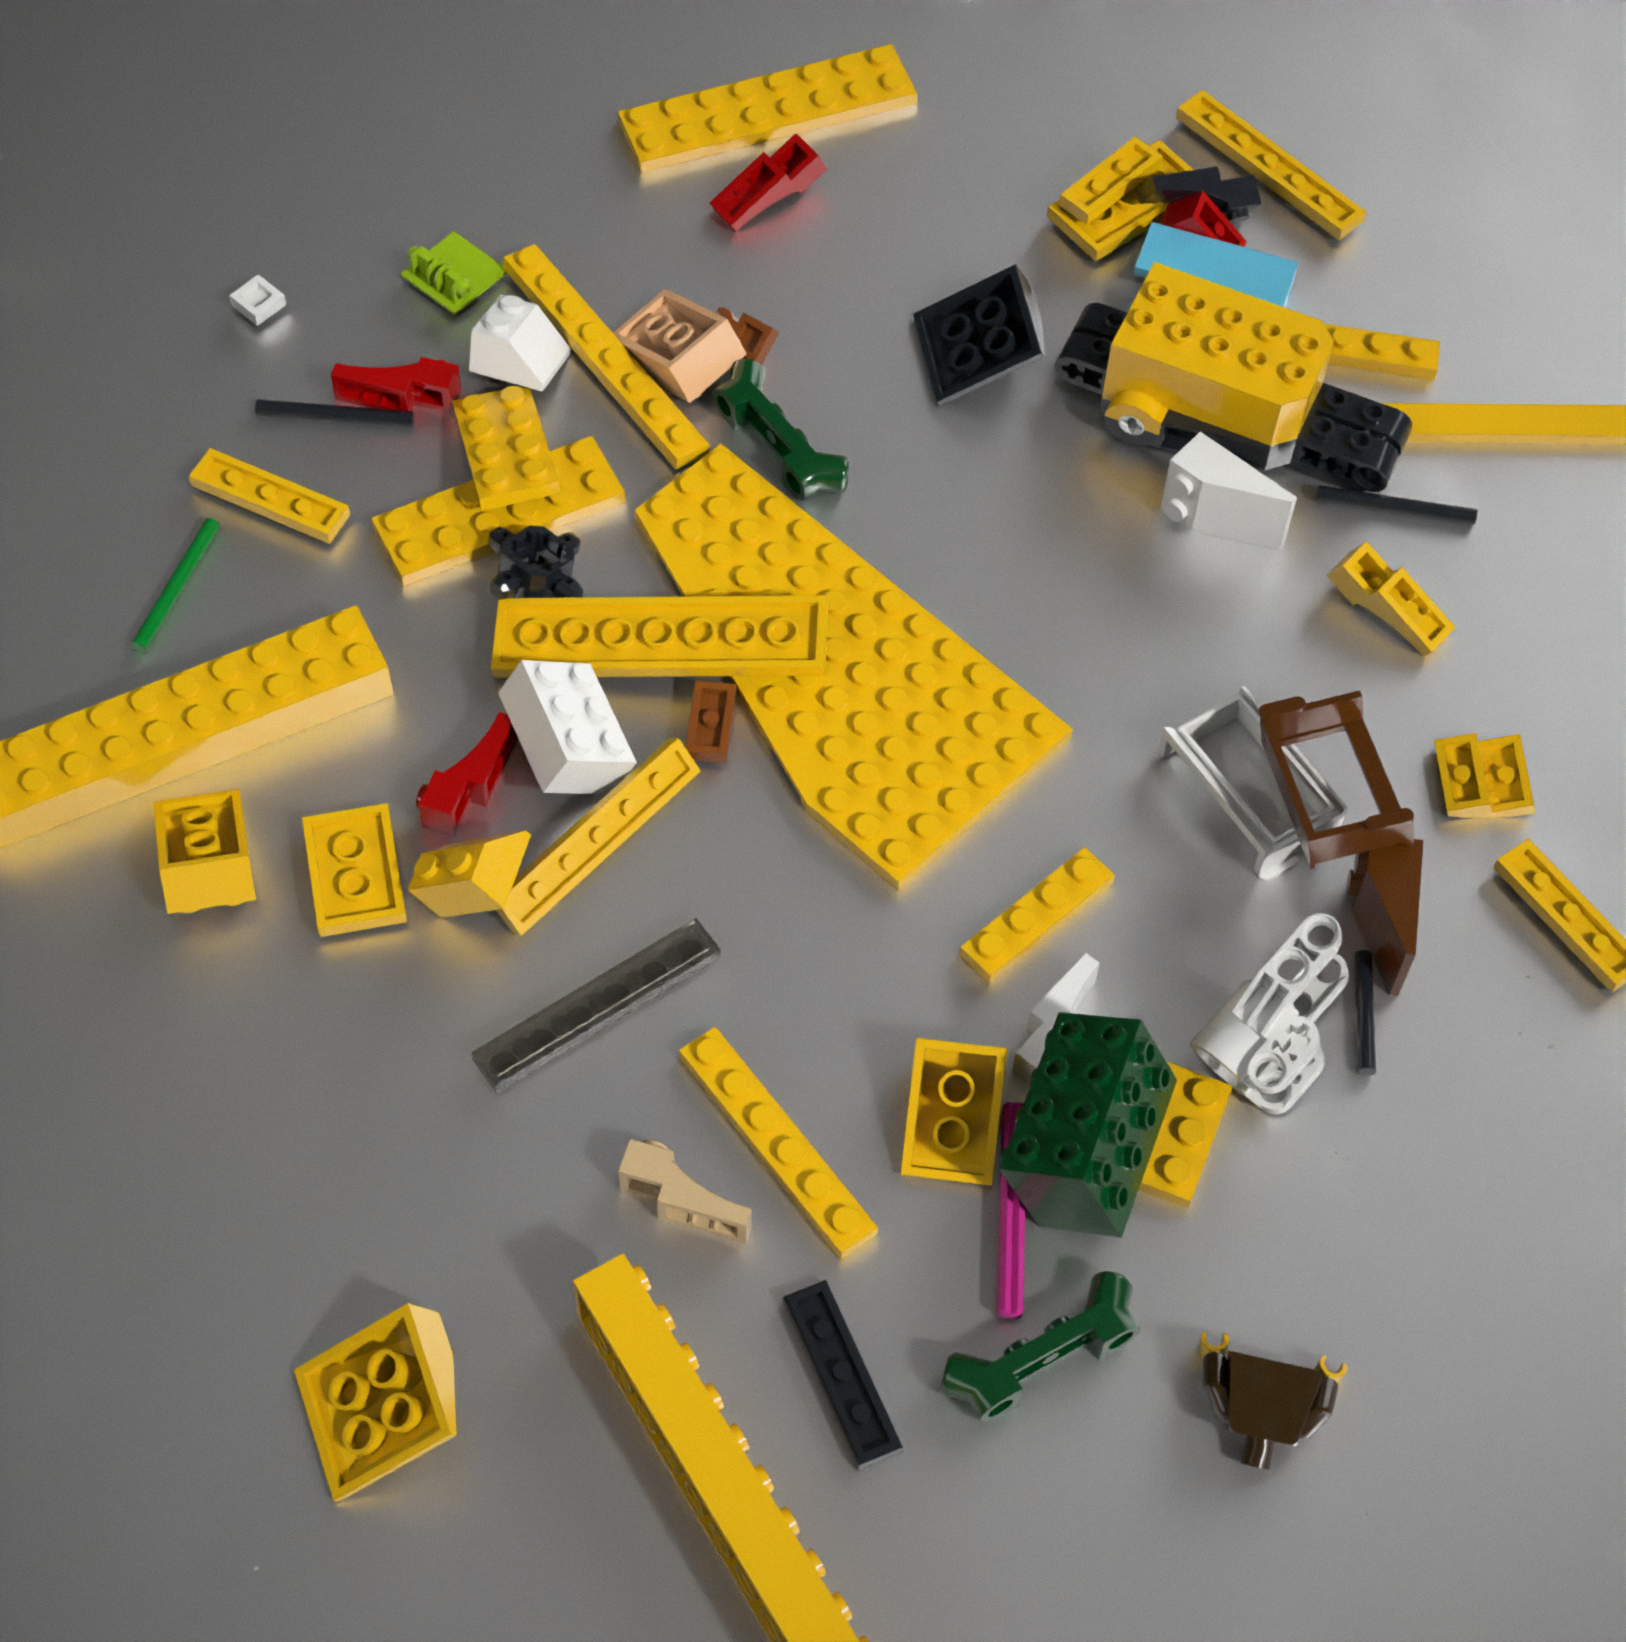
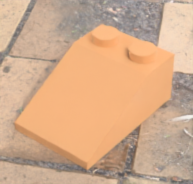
[613,288,747,403]

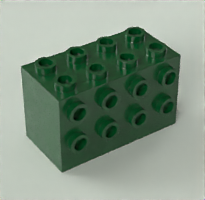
[999,1012,1177,1238]

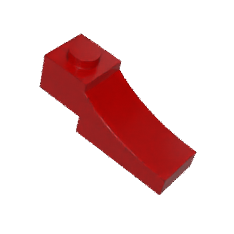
[709,133,827,232]
[331,357,462,414]
[416,712,518,836]

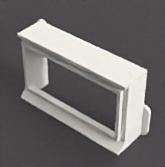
[1158,685,1348,882]

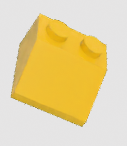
[407,830,531,918]

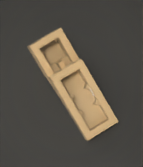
[618,1139,752,1244]

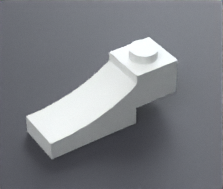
[1012,953,1100,1086]

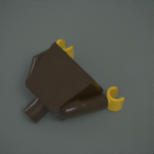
[1199,1332,1347,1470]

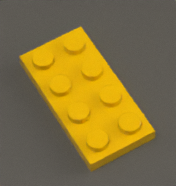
[1047,140,1193,262]
[452,386,561,511]

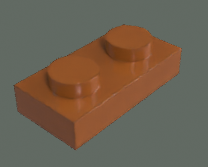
[685,680,737,764]

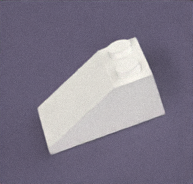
[1160,432,1297,551]

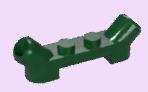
[712,359,850,501]
[940,1271,1141,1422]

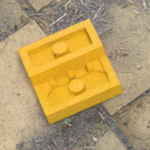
[1434,733,1535,818]

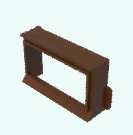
[1259,690,1414,869]

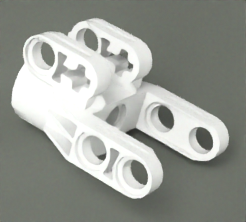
[1189,913,1349,1115]

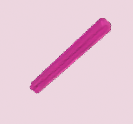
[997,1102,1025,1320]

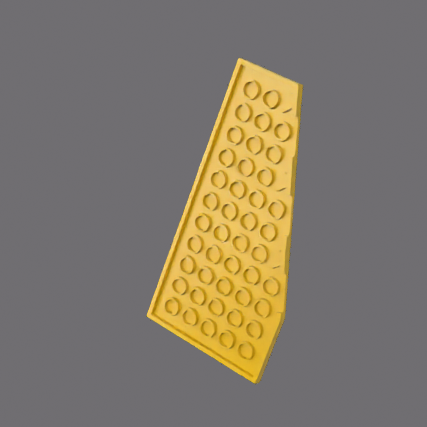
[635,444,1073,890]

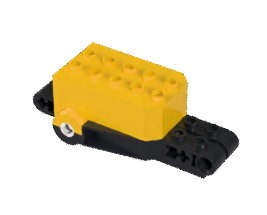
[1055,262,1413,492]

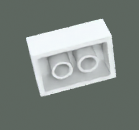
[498,660,637,794]

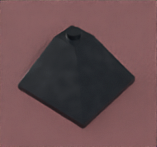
[913,264,1045,406]

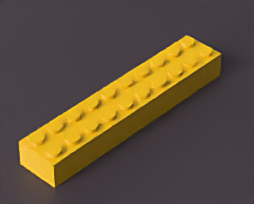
[0,605,394,849]
[573,1253,870,1642]

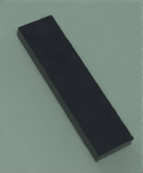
[783,1280,903,1471]

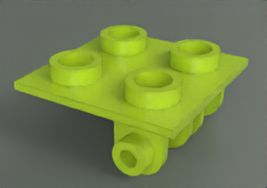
[400,231,507,316]

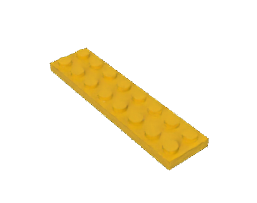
[618,44,918,173]
[491,595,828,678]

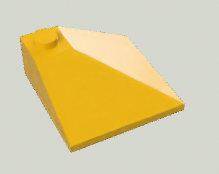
[294,1303,456,1502]

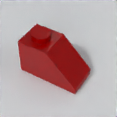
[1160,190,1246,247]

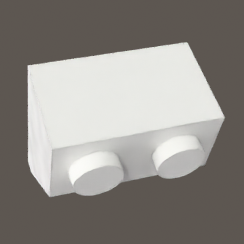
[469,295,571,391]

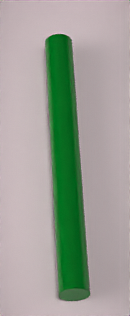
[131,518,220,653]

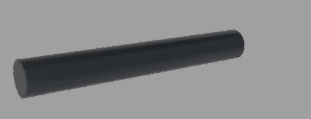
[1354,950,1376,1076]

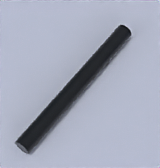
[255,399,415,427]
[1316,485,1478,525]

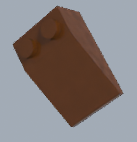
[1346,839,1423,996]

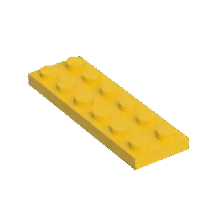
[371,436,626,587]

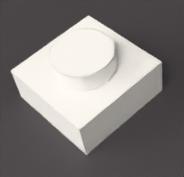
[229,274,286,326]

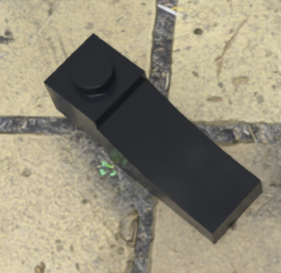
[1136,166,1262,224]

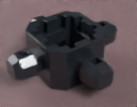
[488,526,584,600]

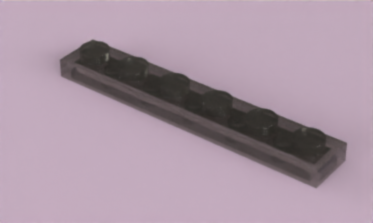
[471,918,721,1094]

